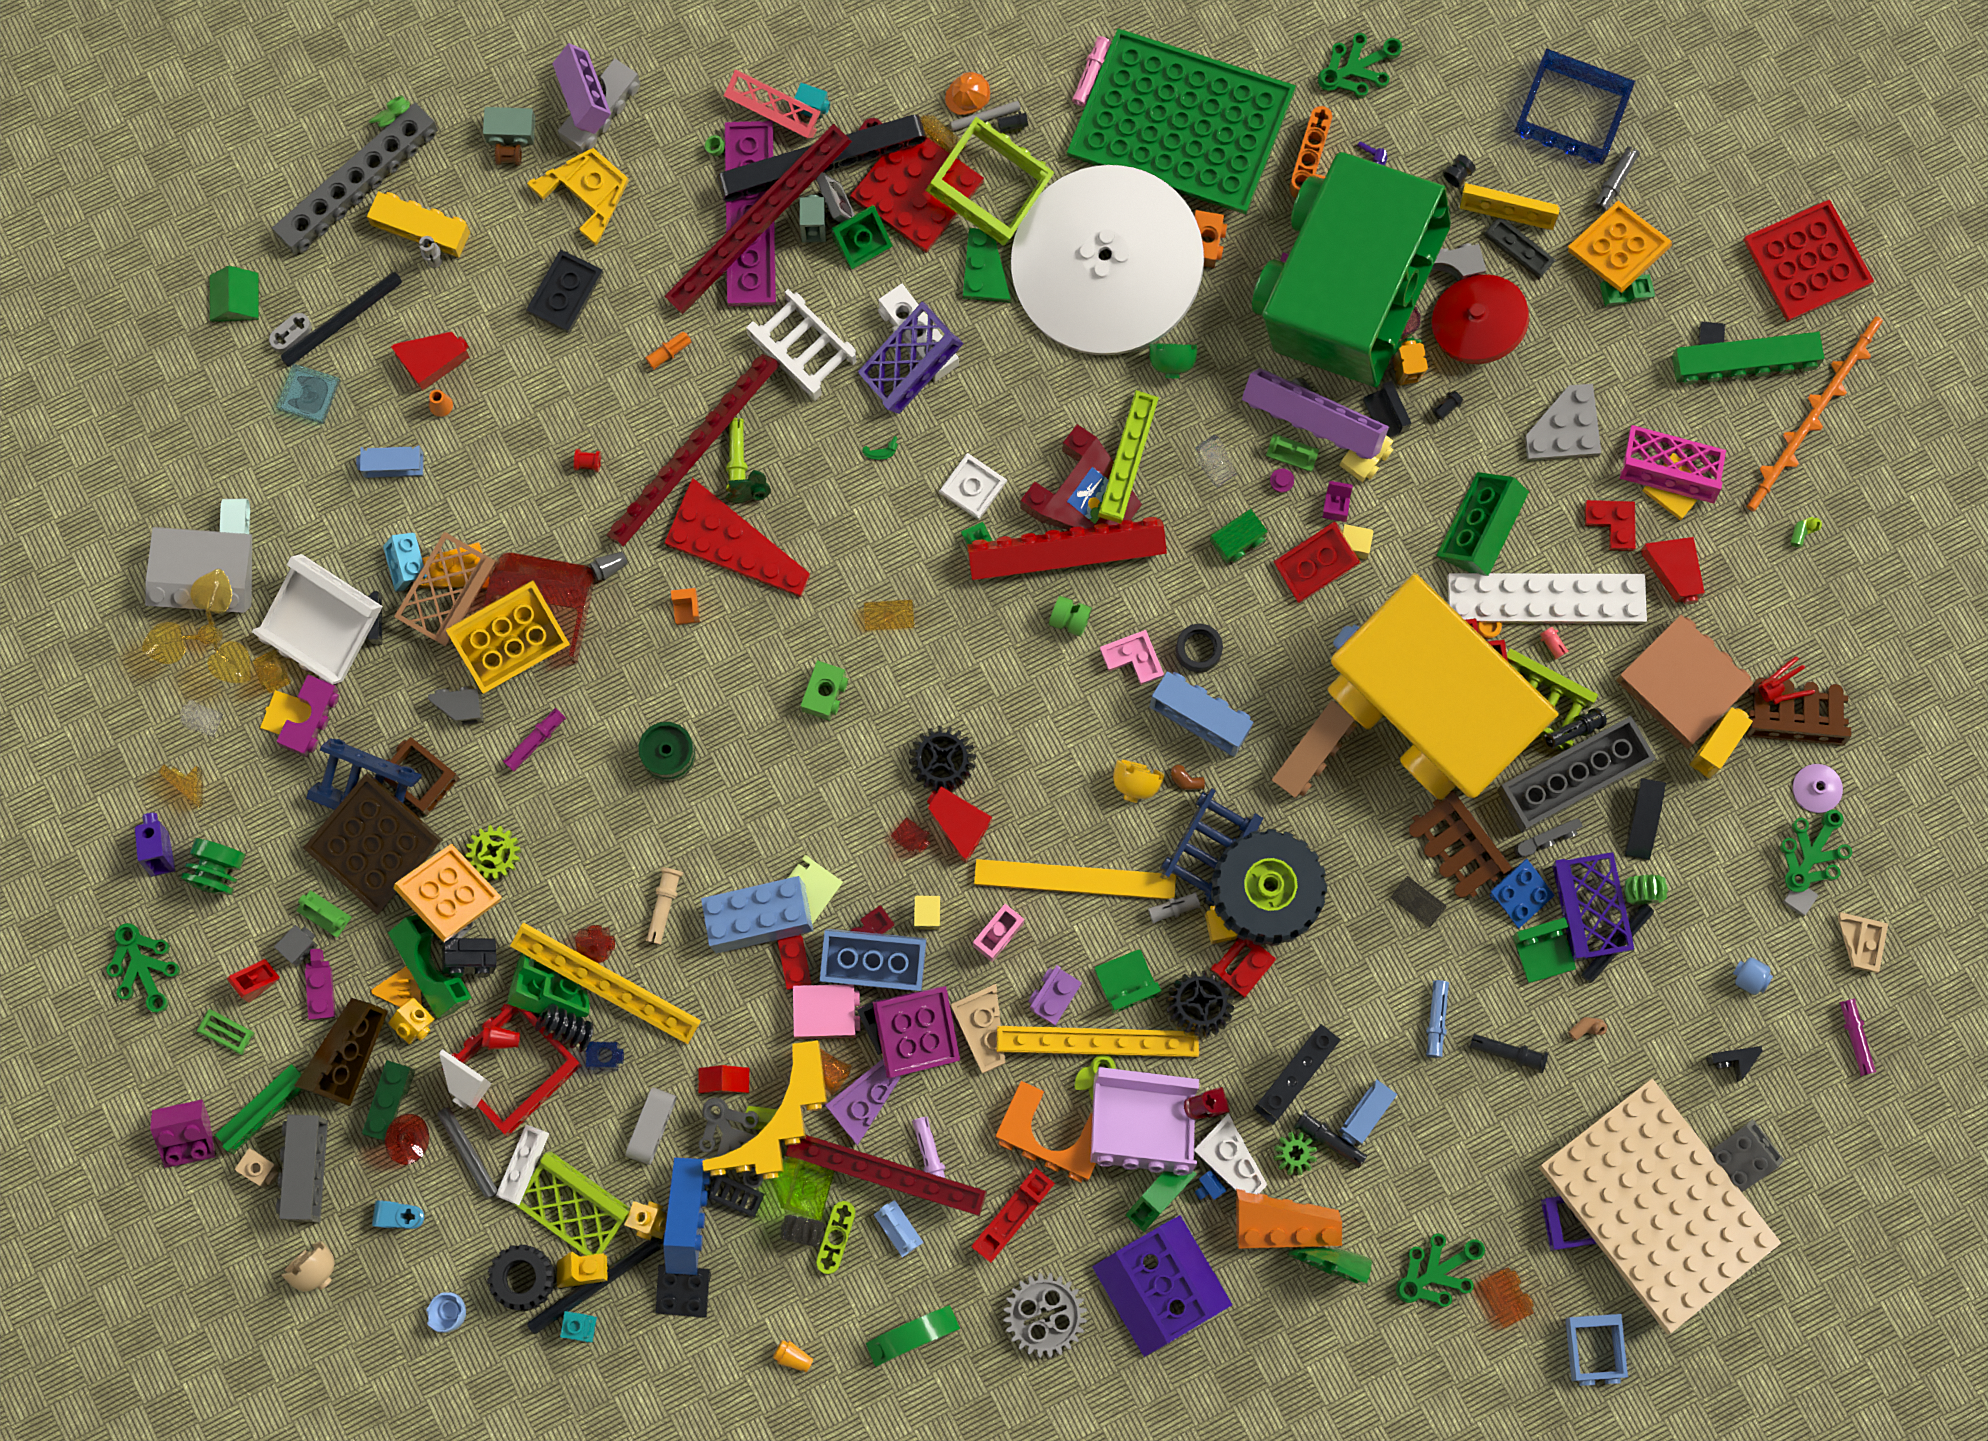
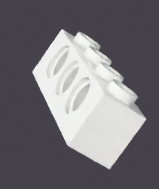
[878,284,959,382]

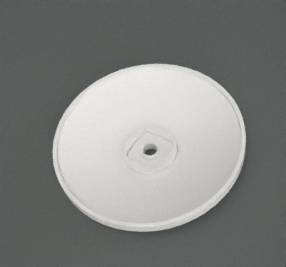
[1011,165,1204,356]

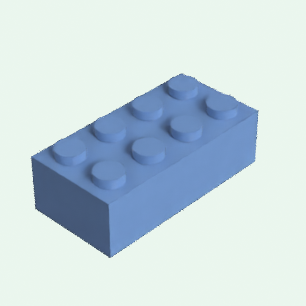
[1149,671,1253,757]
[701,876,813,954]
[820,929,927,991]

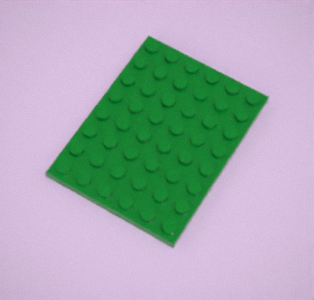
[1067,28,1296,215]

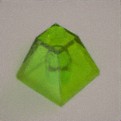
[772,1156,835,1221]

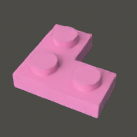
[1100,630,1164,685]

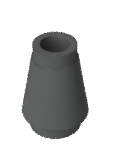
[589,551,628,581]

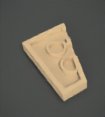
[950,984,1005,1074]

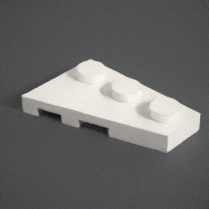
[1194,1113,1267,1195]

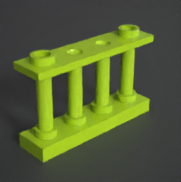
[1507,648,1598,750]

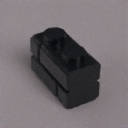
[442,938,496,978]

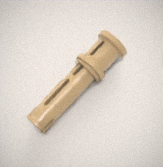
[646,867,683,945]

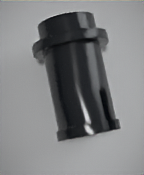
[998,111,1029,133]
[1432,390,1463,421]

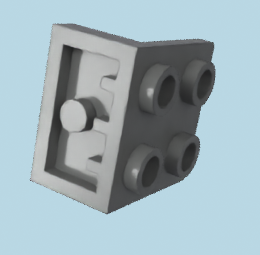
[1710,1119,1784,1192]

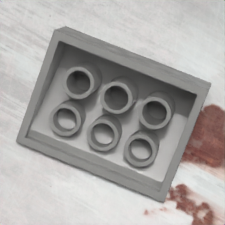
[145,527,252,613]

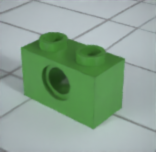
[801,660,849,721]

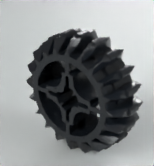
[909,726,976,791]
[1166,970,1235,1039]

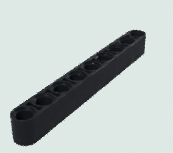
[716,115,927,202]

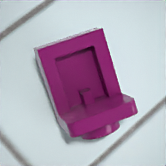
[1322,481,1353,522]

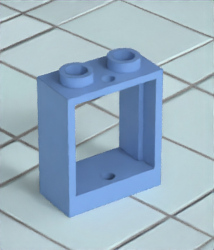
[1565,1314,1628,1386]

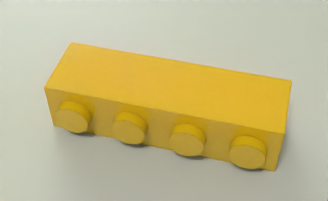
[367,192,470,258]

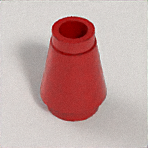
[482,1025,520,1050]

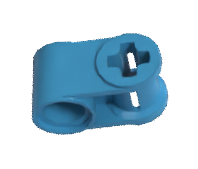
[372,1200,425,1229]

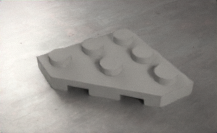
[1525,384,1601,461]

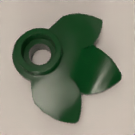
[725,470,771,503]

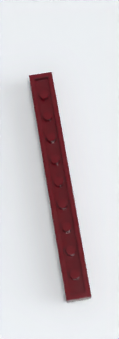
[664,123,852,314]
[606,354,780,547]

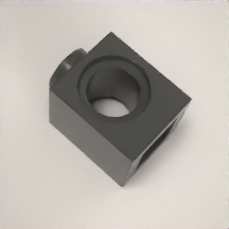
[274,925,318,967]

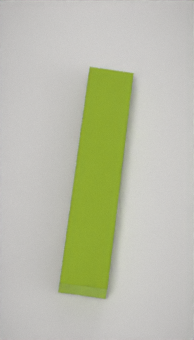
[1098,390,1159,524]

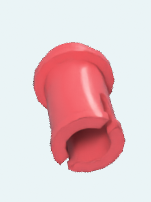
[1540,627,1569,660]

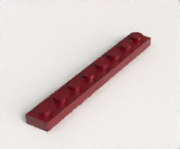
[786,1134,987,1217]

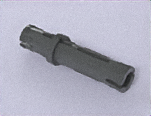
[1593,146,1640,213]

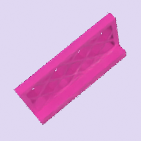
[1619,425,1726,504]

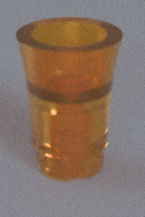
[807,1041,853,1095]

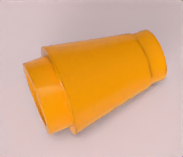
[773,1340,813,1373]

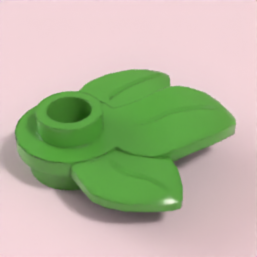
[369,95,410,128]

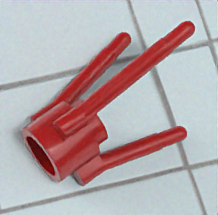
[1758,656,1815,705]

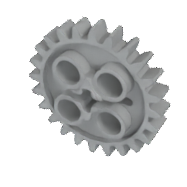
[1004,1273,1087,1358]

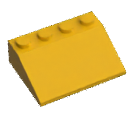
[445,580,570,694]

